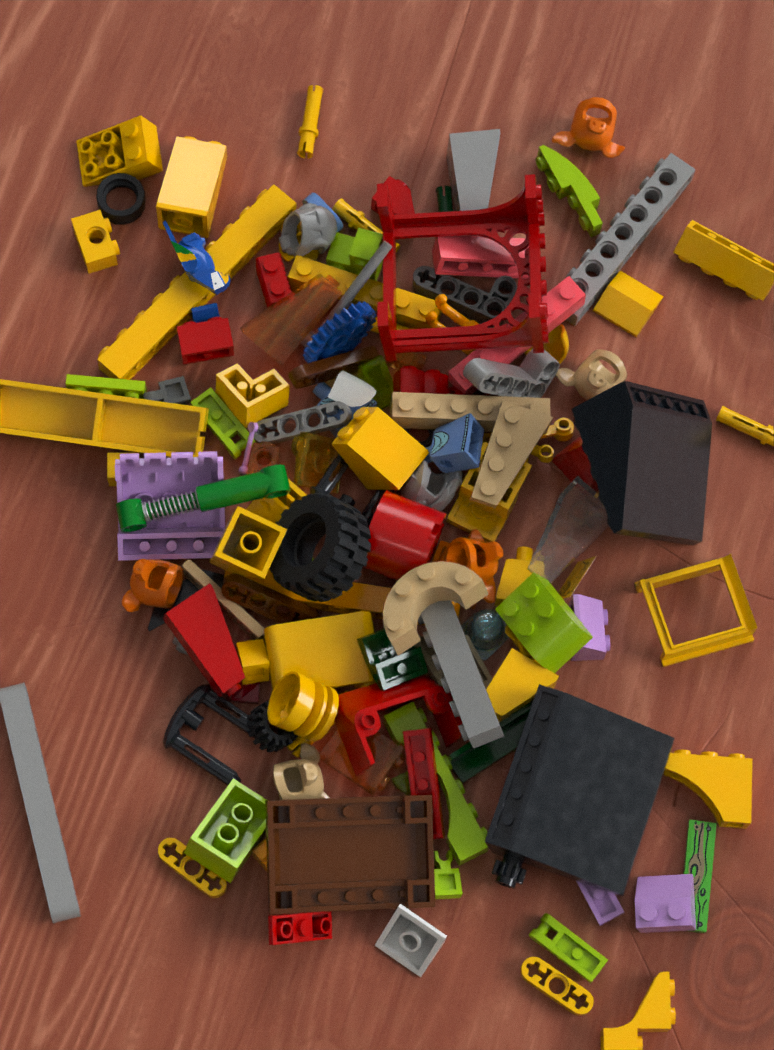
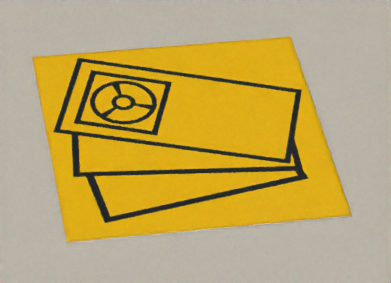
[558,556,596,599]

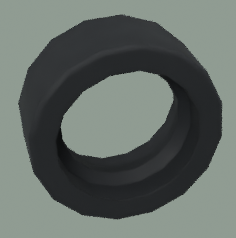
[96,173,146,225]

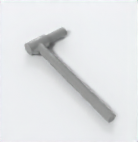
[281,241,392,348]

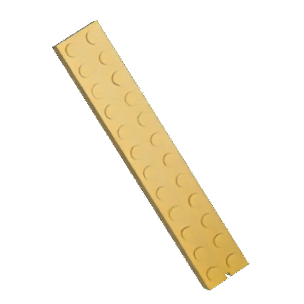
[0,379,209,457]

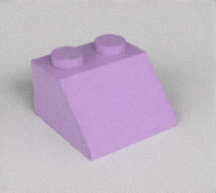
[569,594,610,661]
[635,874,696,933]

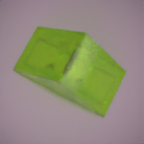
[358,355,393,410]

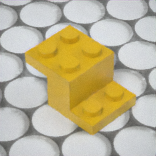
[446,442,532,543]

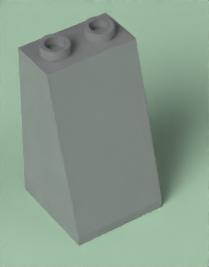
[446,129,500,236]

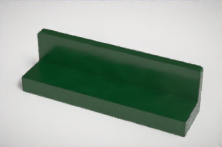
[448,701,533,785]

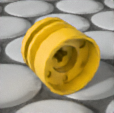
[267,671,339,742]

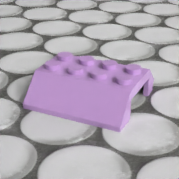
[115,451,225,561]

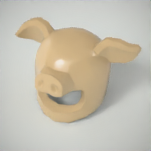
[555,349,627,400]
[273,743,330,800]

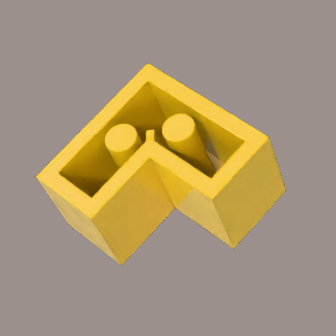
[215,363,290,428]

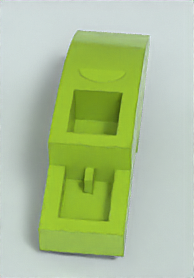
[536,145,603,237]

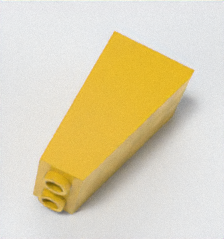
[156,136,227,238]

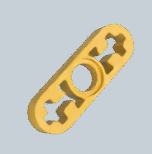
[158,838,227,898]
[520,957,594,1016]

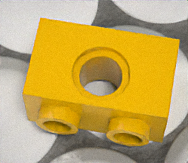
[71,210,120,274]

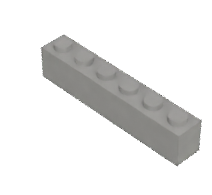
[418,600,504,749]

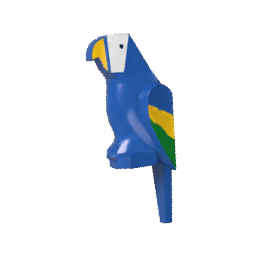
[163,220,231,295]

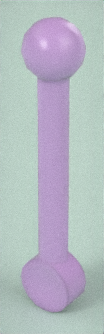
[239,422,258,476]

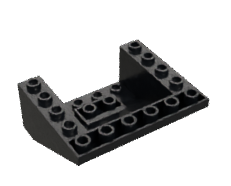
[571,381,712,546]
[485,684,675,896]

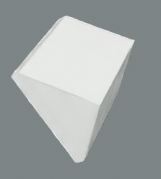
[375,904,447,977]

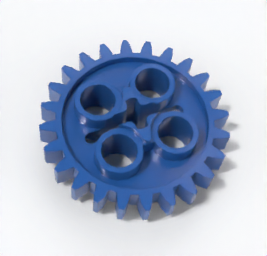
[303,301,377,363]

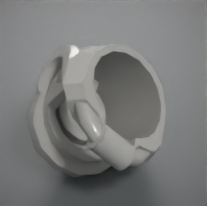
[279,203,338,257]
[400,460,463,511]

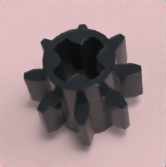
[492,855,527,889]

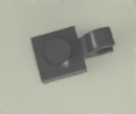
[143,376,191,405]

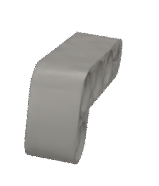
[463,349,560,398]

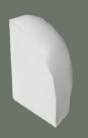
[328,370,376,407]

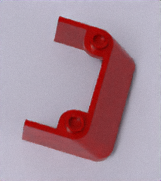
[334,674,463,777]

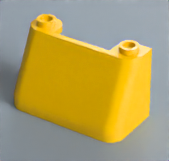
[264,611,376,692]

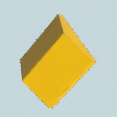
[593,270,663,337]

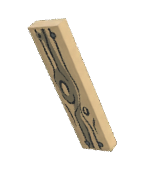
[182,559,264,641]

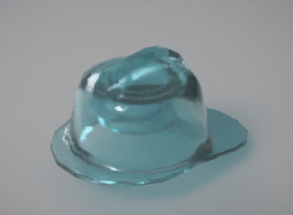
[461,609,509,661]

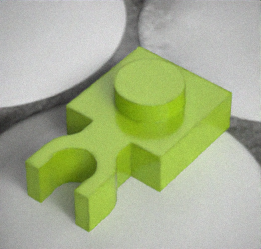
[434,850,462,899]

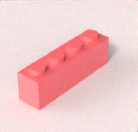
[432,235,530,279]

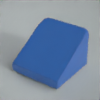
[191,303,219,323]

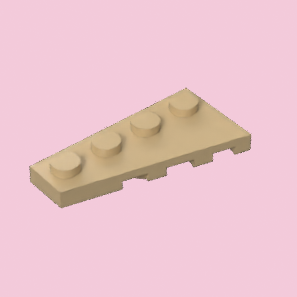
[470,400,553,508]

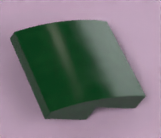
[357,628,428,691]

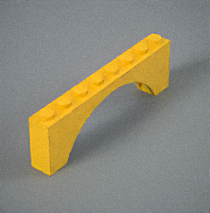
[664,749,752,829]

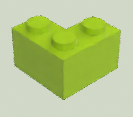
[326,228,383,281]

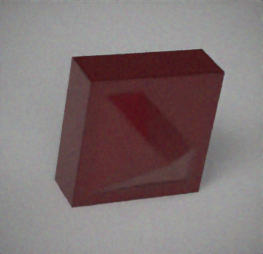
[231,682,260,704]

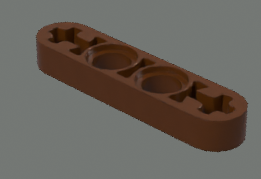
[288,346,382,389]
[221,574,320,624]

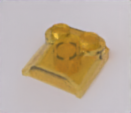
[291,432,342,493]

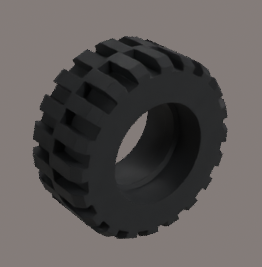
[270,493,371,602]

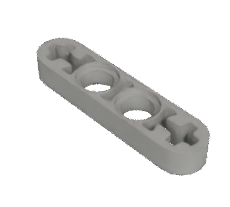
[254,401,352,445]

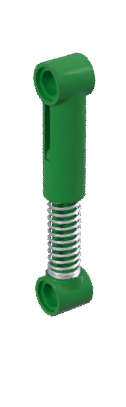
[116,465,291,532]

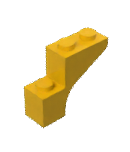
[600,972,676,1050]

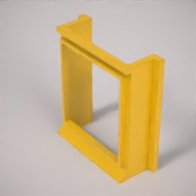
[634,554,758,667]

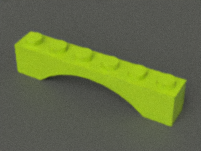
[383,702,489,866]

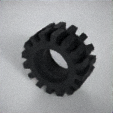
[246,700,298,753]

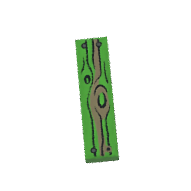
[683,819,717,933]

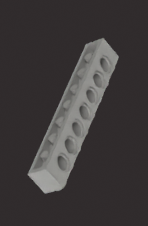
[566,153,696,326]

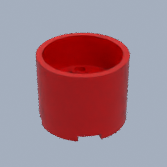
[363,490,447,581]

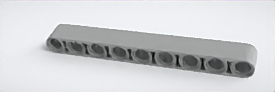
[0,682,81,924]

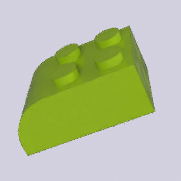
[495,572,593,673]
[184,778,268,883]

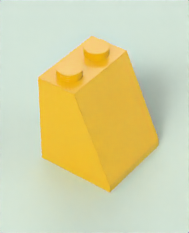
[332,407,429,490]
[209,506,287,579]
[486,648,559,722]

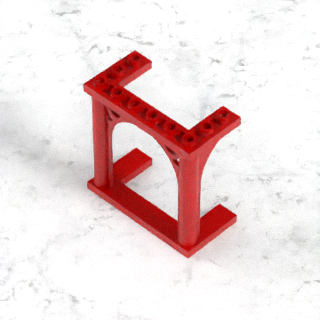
[377,174,549,361]

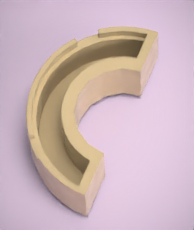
[383,561,488,656]

